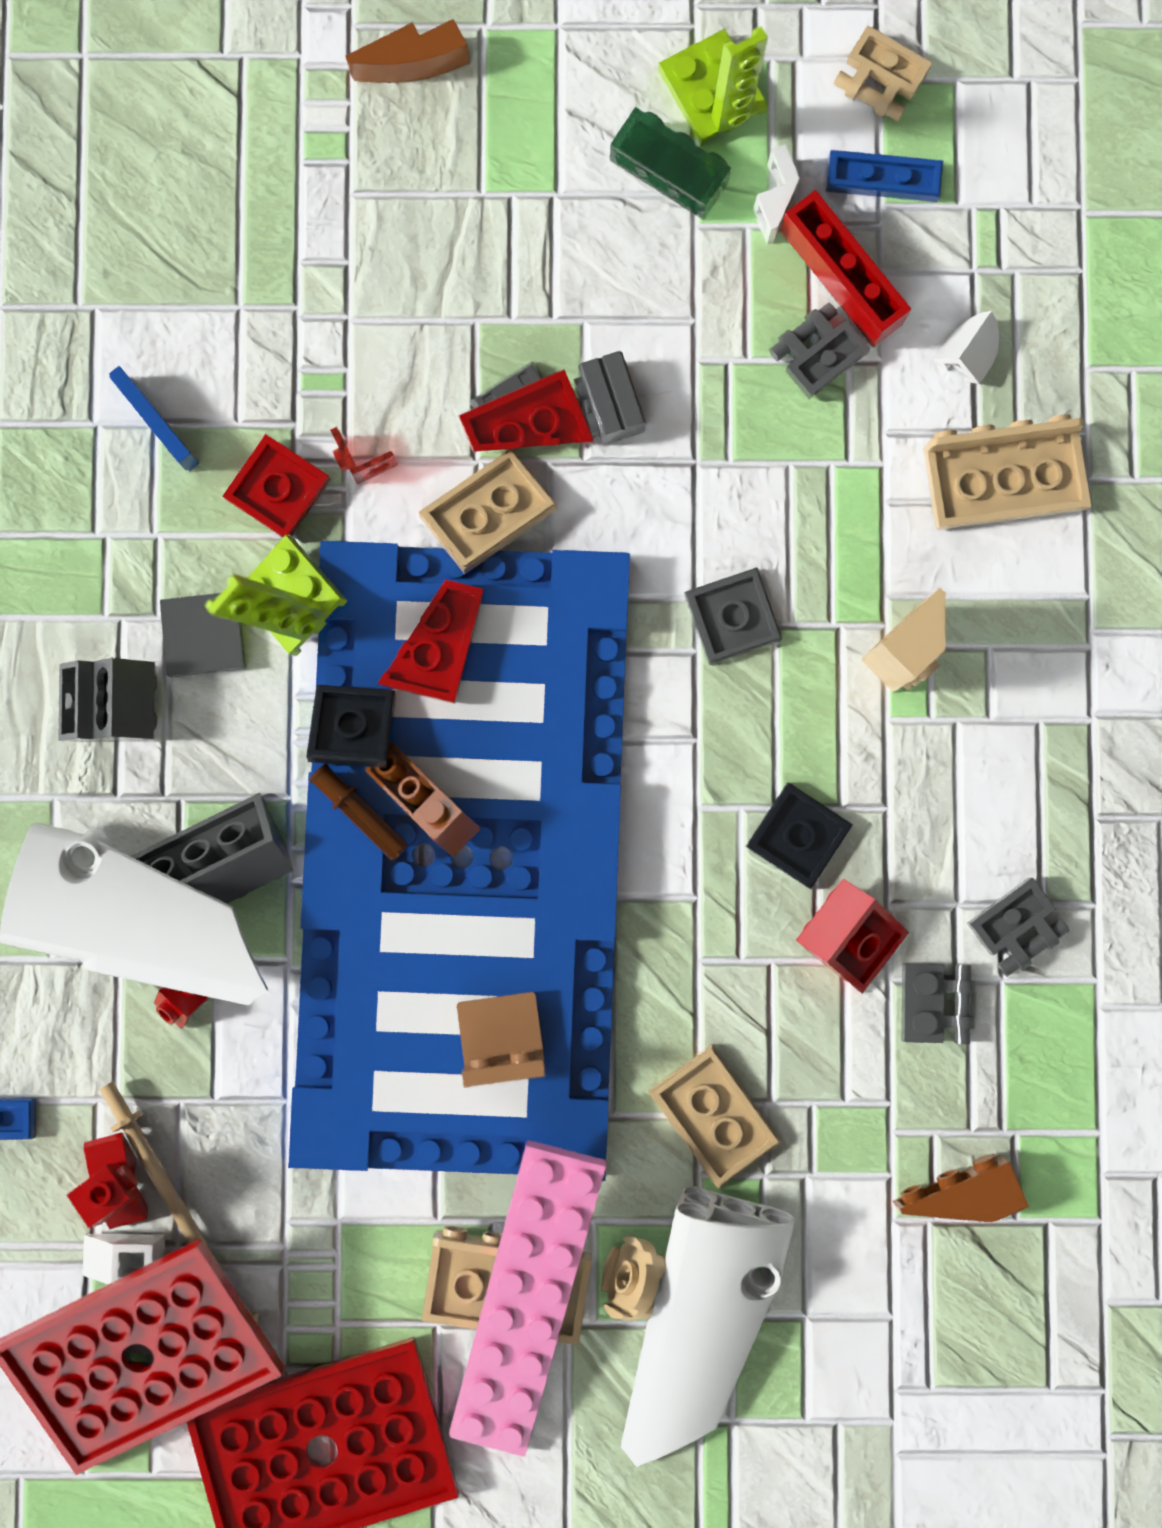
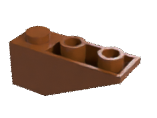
[365,742,481,857]
[893,1154,1029,1223]

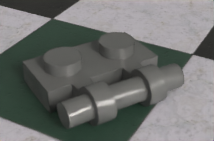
[769,302,870,400]
[967,877,1070,977]
[901,963,975,1044]

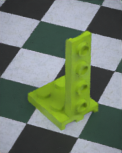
[658,26,768,146]
[205,535,348,656]

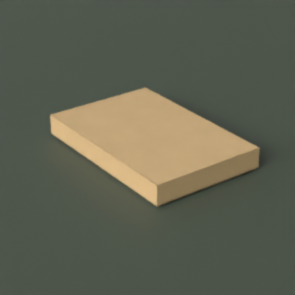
[418,449,557,574]
[648,1045,781,1189]

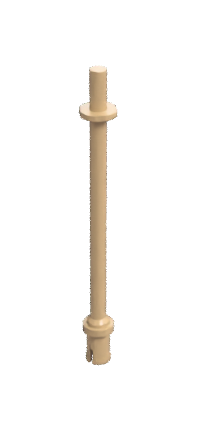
[99,1081,276,1352]

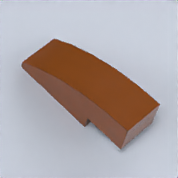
[345,18,470,83]

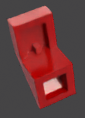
[83,1132,148,1229]

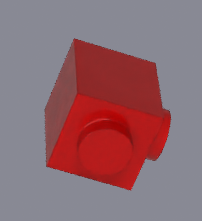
[66,1162,141,1229]

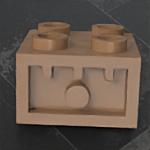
[457,992,546,1088]

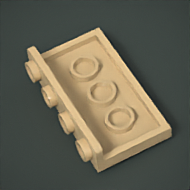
[923,414,1091,530]
[422,1226,592,1345]

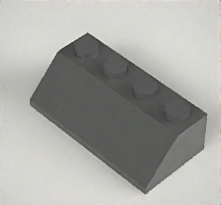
[131,793,294,903]

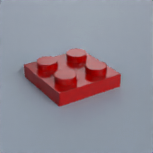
[222,434,331,538]

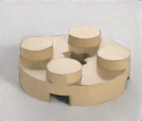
[601,1236,666,1322]

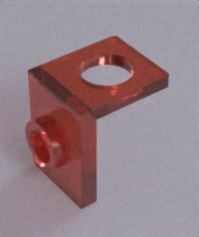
[330,427,398,485]

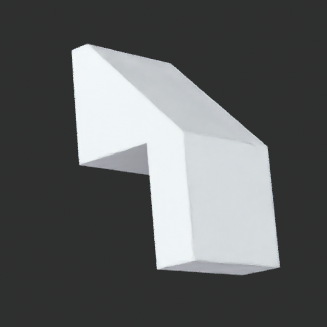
[753,144,800,244]

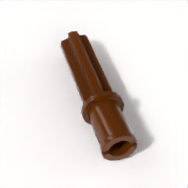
[309,764,408,860]

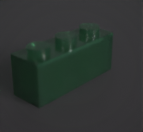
[610,107,731,220]

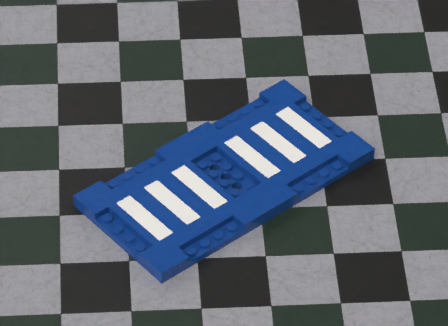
[288,540,630,1181]

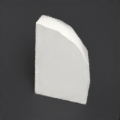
[933,311,1000,384]

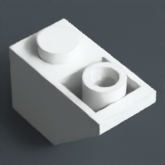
[83,1234,165,1284]

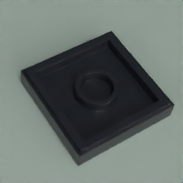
[306,685,396,768]
[745,782,853,889]

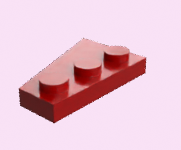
[457,369,594,452]
[377,579,484,704]

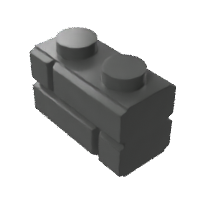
[573,351,646,445]

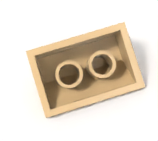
[861,587,946,692]

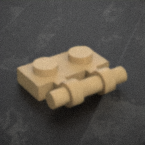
[833,25,932,122]

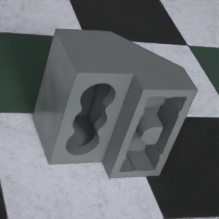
[58,658,157,742]

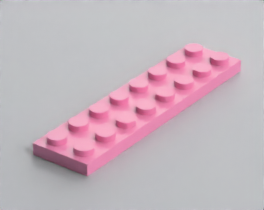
[448,1140,606,1457]

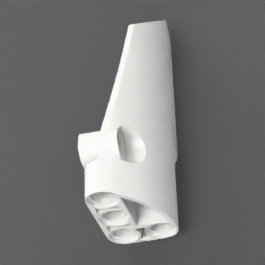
[0,823,268,1005]
[621,1187,795,1467]

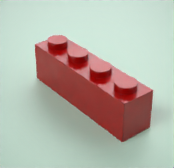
[780,190,912,347]

